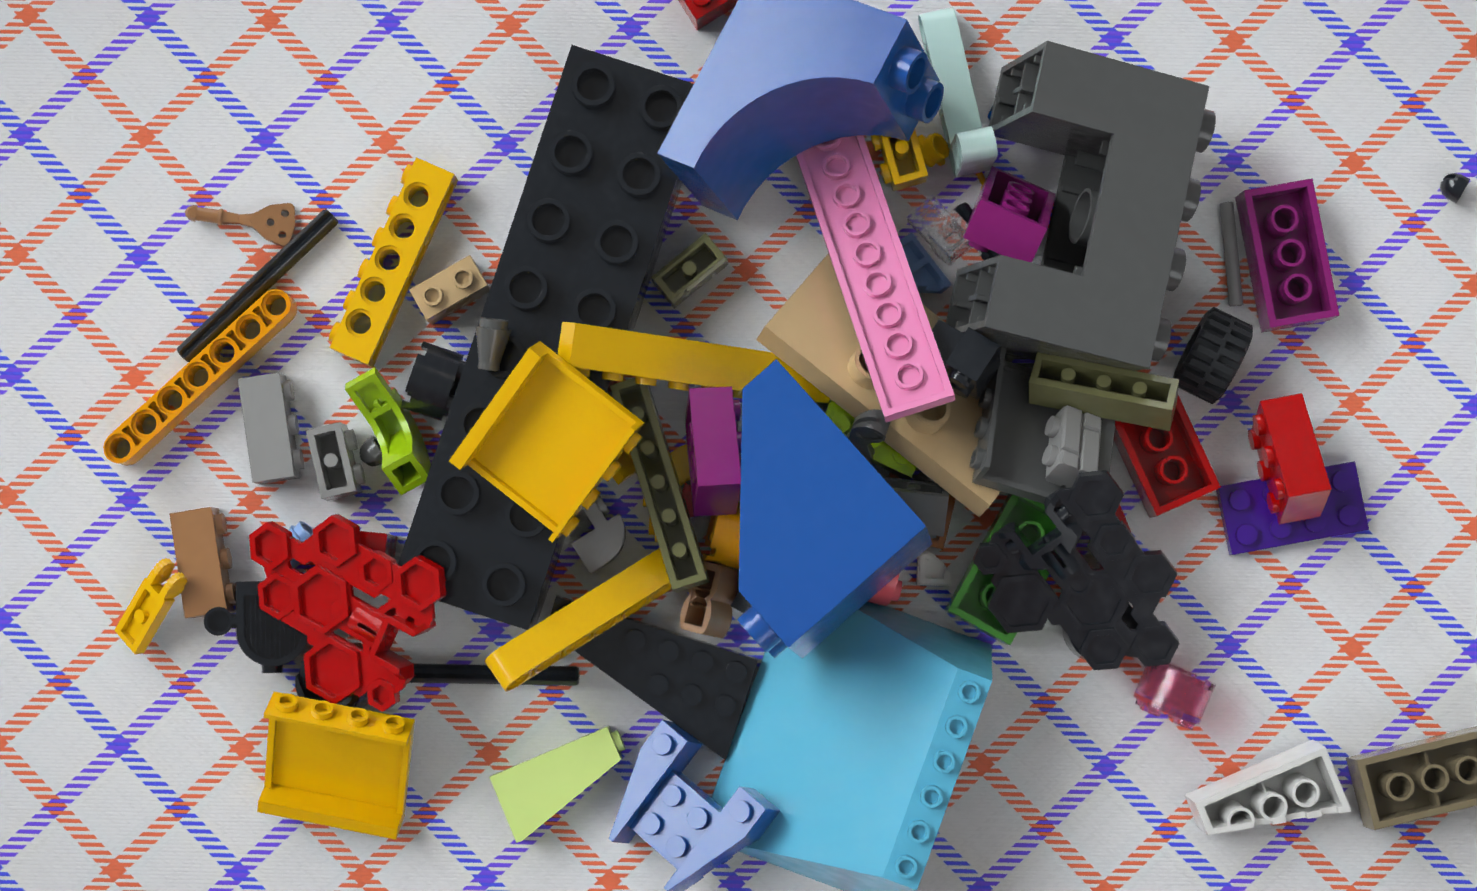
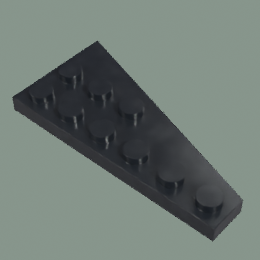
[550,595,758,760]

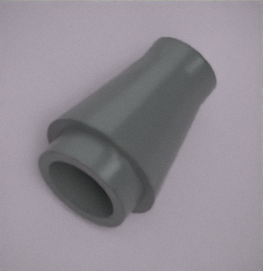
[476,317,512,371]

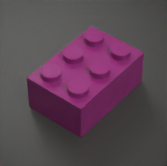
[685,386,742,516]

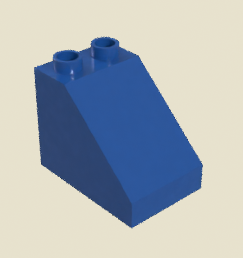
[737,359,932,658]

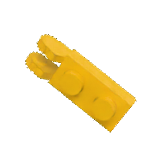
[115,558,188,654]

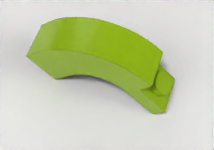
[345,367,431,495]

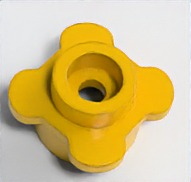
[917,133,949,167]

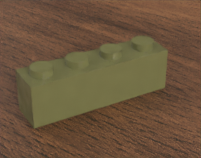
[1029,352,1179,431]

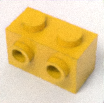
[870,129,928,191]

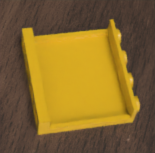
[449,341,645,543]
[257,692,415,840]

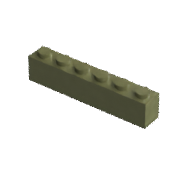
[610,378,710,593]

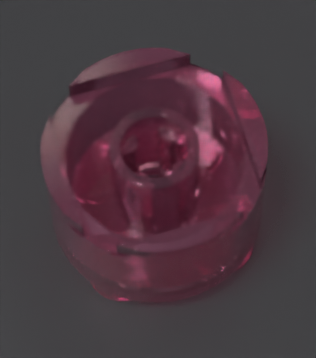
[1133,664,1216,730]

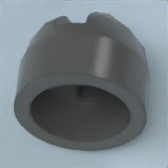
[359,436,382,467]

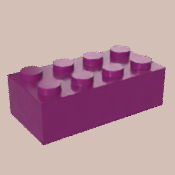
[963,166,1055,263]
[1235,178,1340,333]

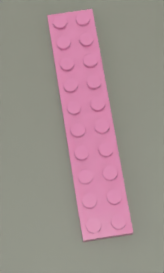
[796,135,956,423]

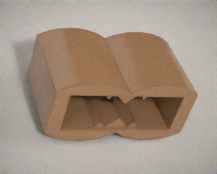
[680,562,739,638]

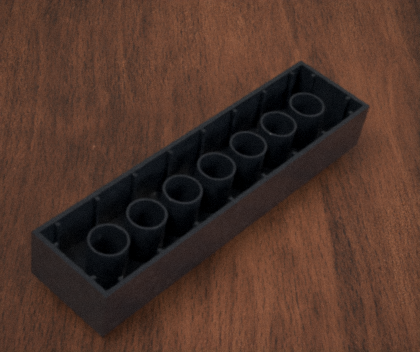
[398,45,694,630]

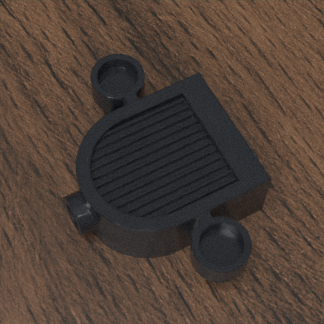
[203,581,307,673]

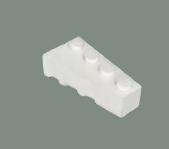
[1185,739,1352,836]

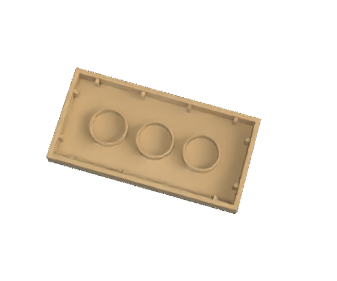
[756,253,1001,517]

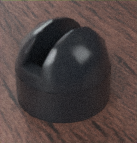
[1440,173,1470,203]

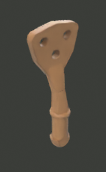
[185,203,295,247]

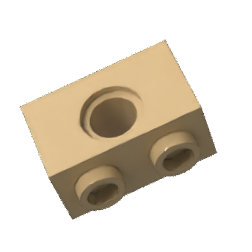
[409,255,490,325]

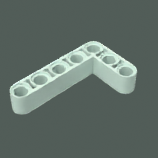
[918,7,998,178]

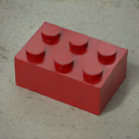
[1248,393,1332,525]
[1113,395,1221,518]

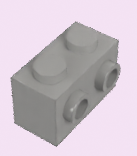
[306,422,366,501]

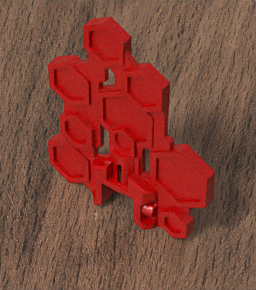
[249,514,446,712]

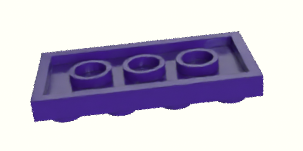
[1216,461,1369,555]

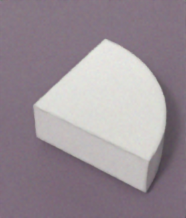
[916,551,952,587]

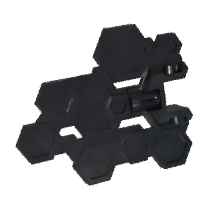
[973,470,1180,670]

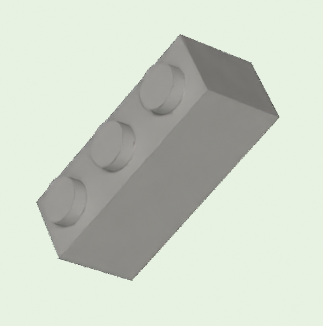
[238,372,304,485]

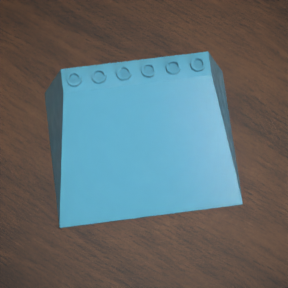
[711,602,992,891]

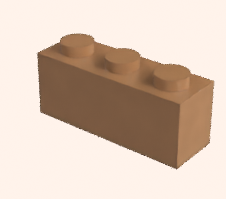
[169,507,235,618]

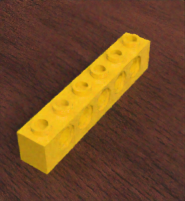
[328,157,458,368]

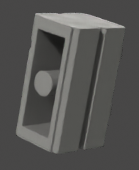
[1042,405,1102,488]

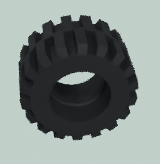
[1173,307,1253,404]

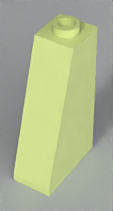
[489,726,626,843]

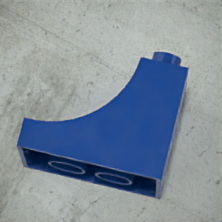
[657,0,944,220]

